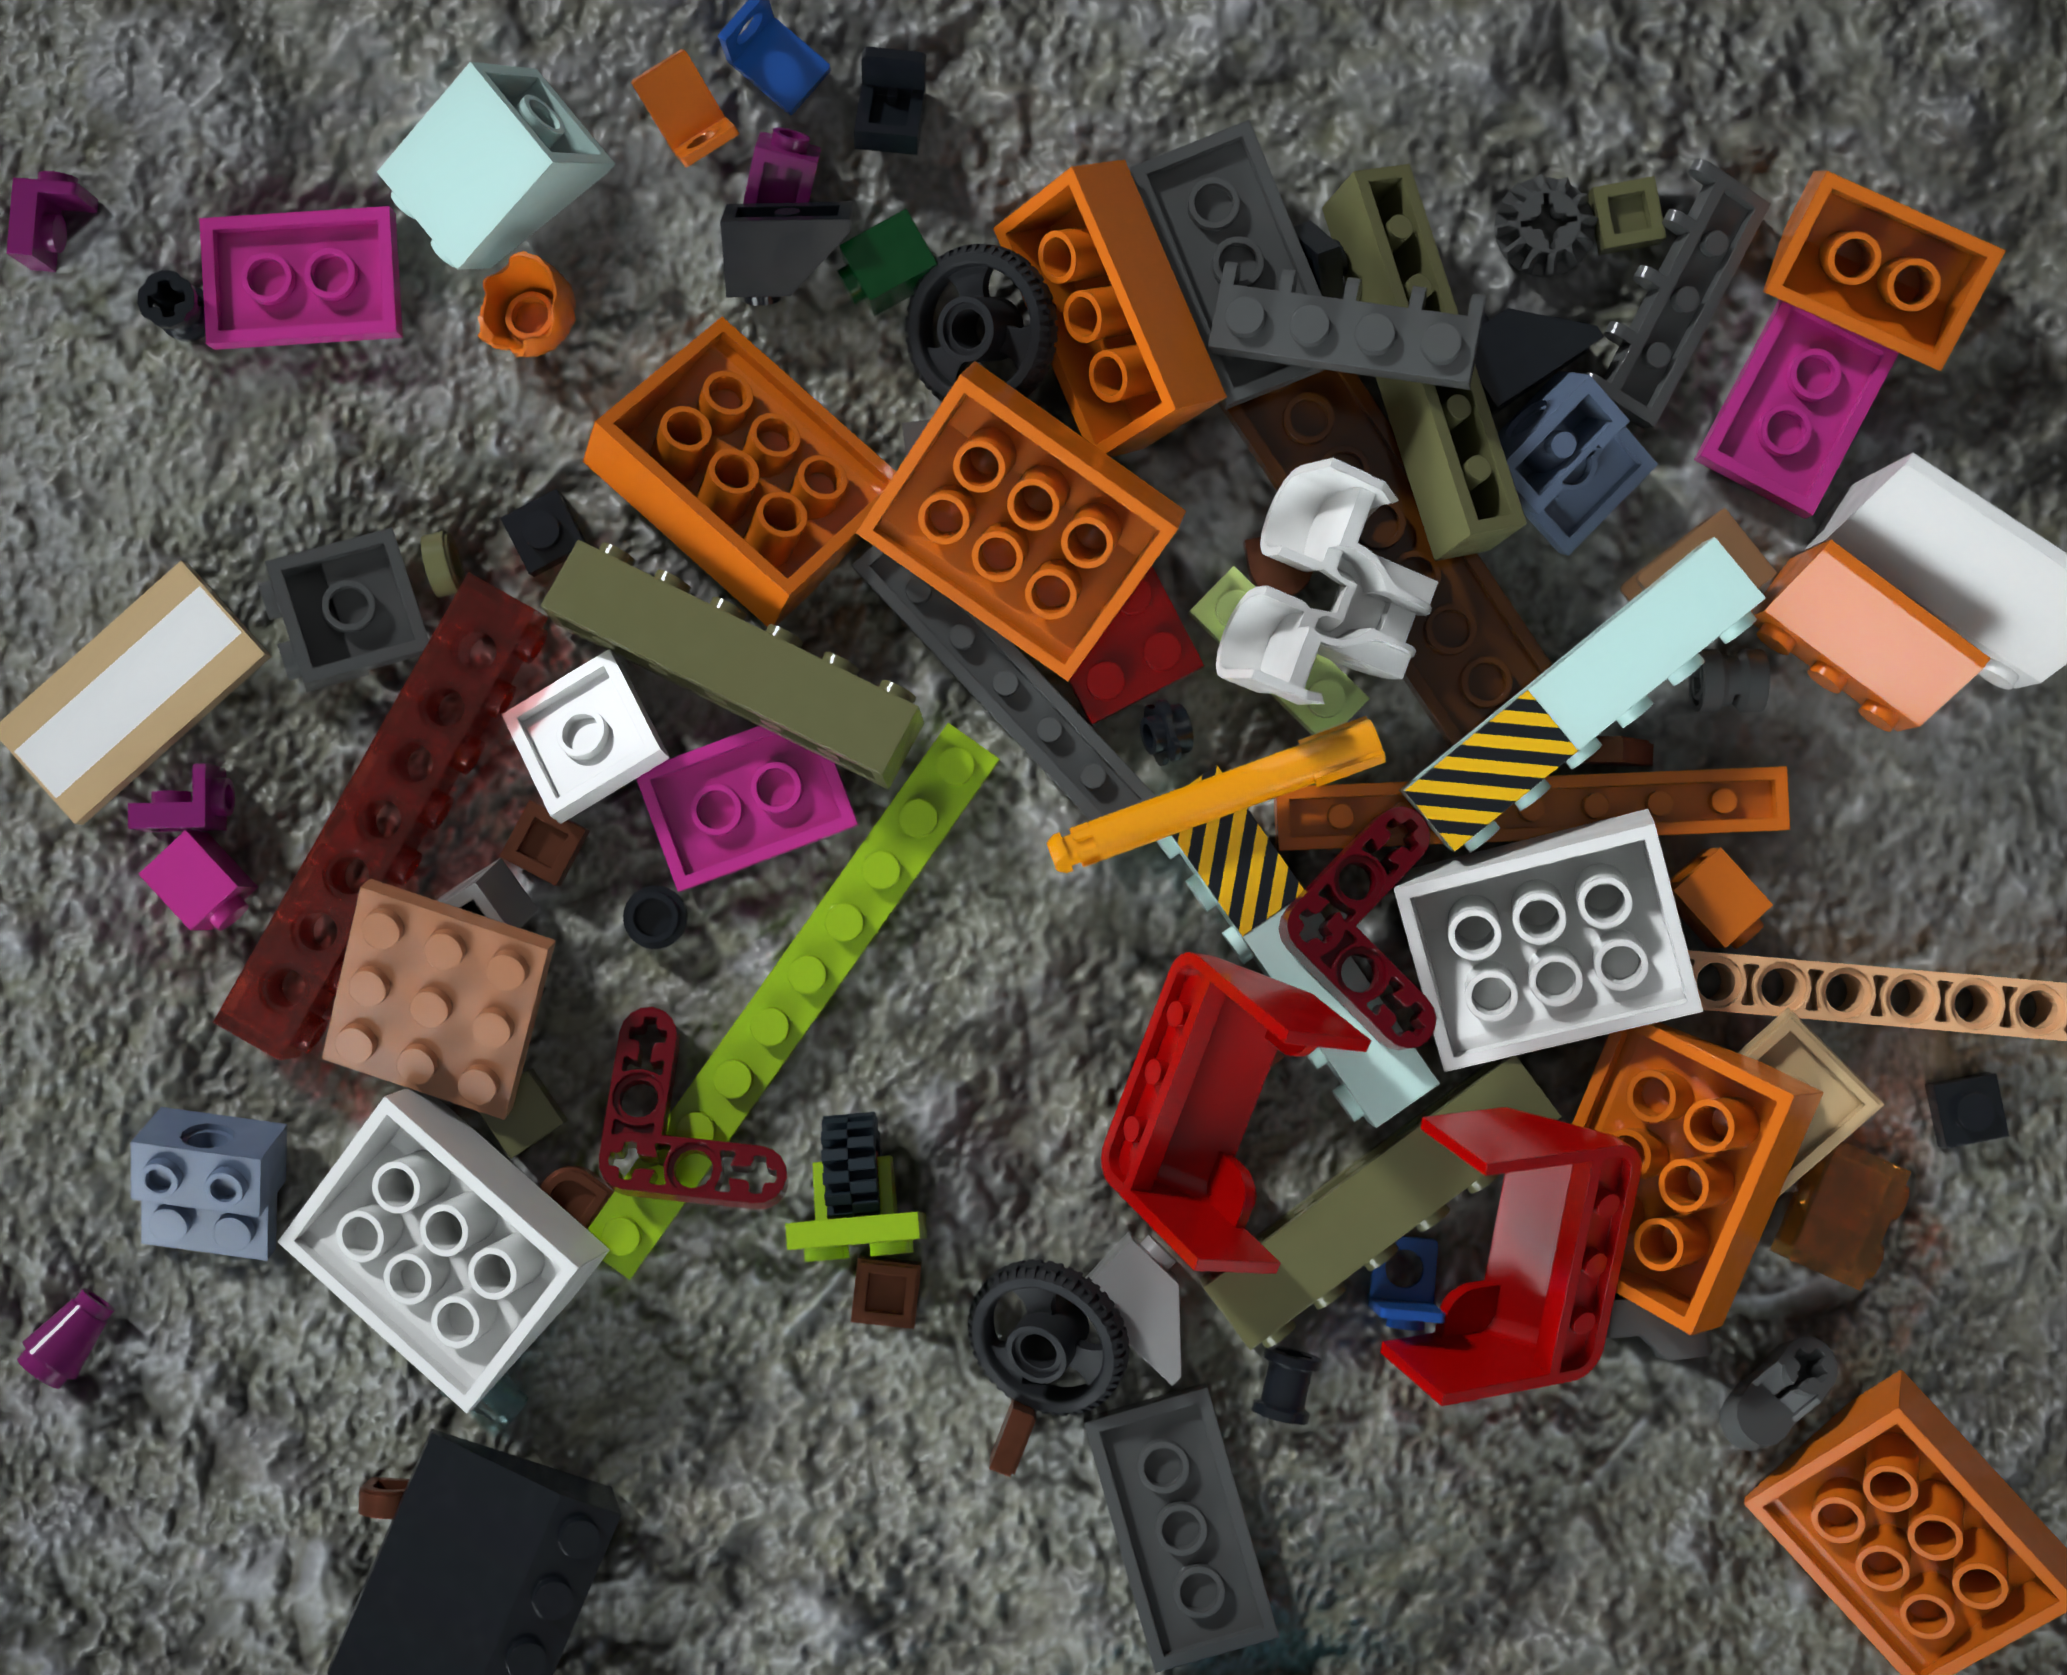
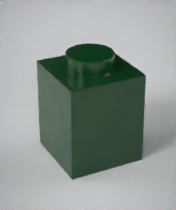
[837,208,938,317]

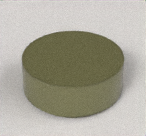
[420,530,465,598]

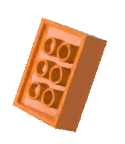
[583,316,896,627]
[856,361,1186,682]
[1572,1022,1824,1335]
[1744,1369,2067,1675]

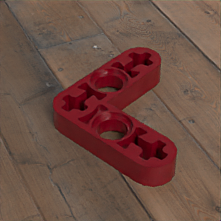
[1279,806,1436,1050]
[599,1007,789,1210]

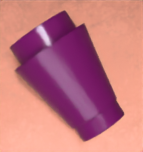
[17,1288,115,1389]

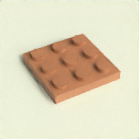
[322,878,556,1120]

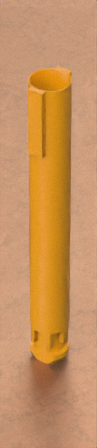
[1046,716,1386,873]

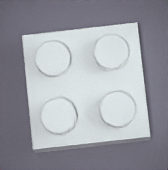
[501,649,670,824]

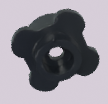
[1140,699,1194,766]

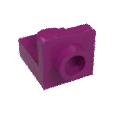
[743,128,821,204]
[6,171,98,272]
[128,763,235,833]

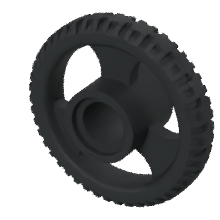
[905,244,1058,401]
[968,1259,1129,1416]

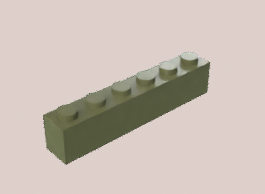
[1322,164,1527,561]
[540,540,924,790]
[1199,1056,1562,1351]

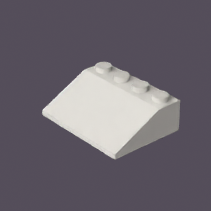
[1805,453,2067,690]
[1394,809,1703,1072]
[278,1088,610,1413]

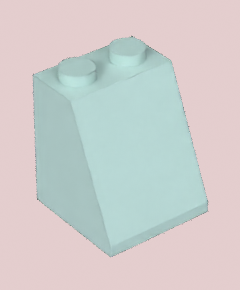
[377,62,615,270]

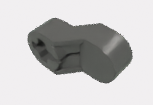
[1606,1293,1713,1361]
[1720,1336,1838,1451]

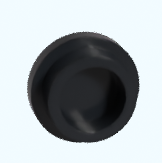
[623,886,688,949]

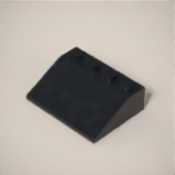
[327,1428,622,1675]

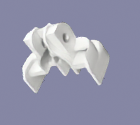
[1216,458,1438,705]

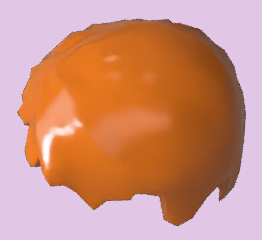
[478,251,576,358]

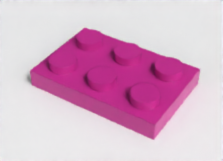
[199,206,403,350]
[1694,300,1899,519]
[636,726,860,892]

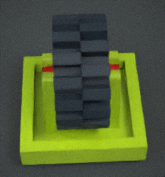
[785,1112,927,1262]

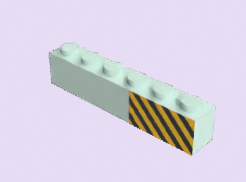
[1399,537,1766,852]
[1157,765,1440,1128]

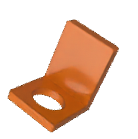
[631,49,740,168]

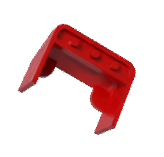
[1101,952,1371,1274]
[1380,1107,1642,1406]

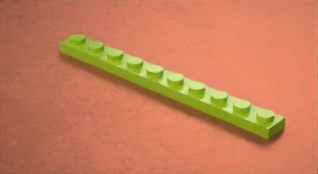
[587,723,1000,1280]

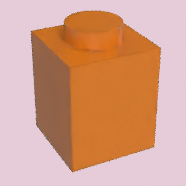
[1670,847,1773,949]

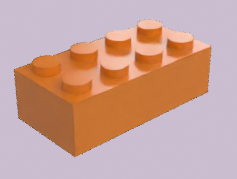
[993,159,1227,457]

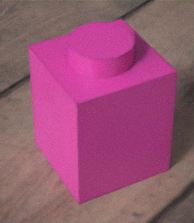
[138,830,258,931]

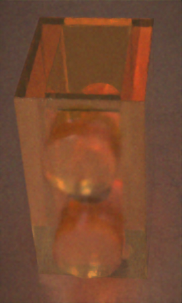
[1769,1141,1912,1291]

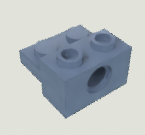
[1498,371,1658,556]
[131,1107,287,1261]

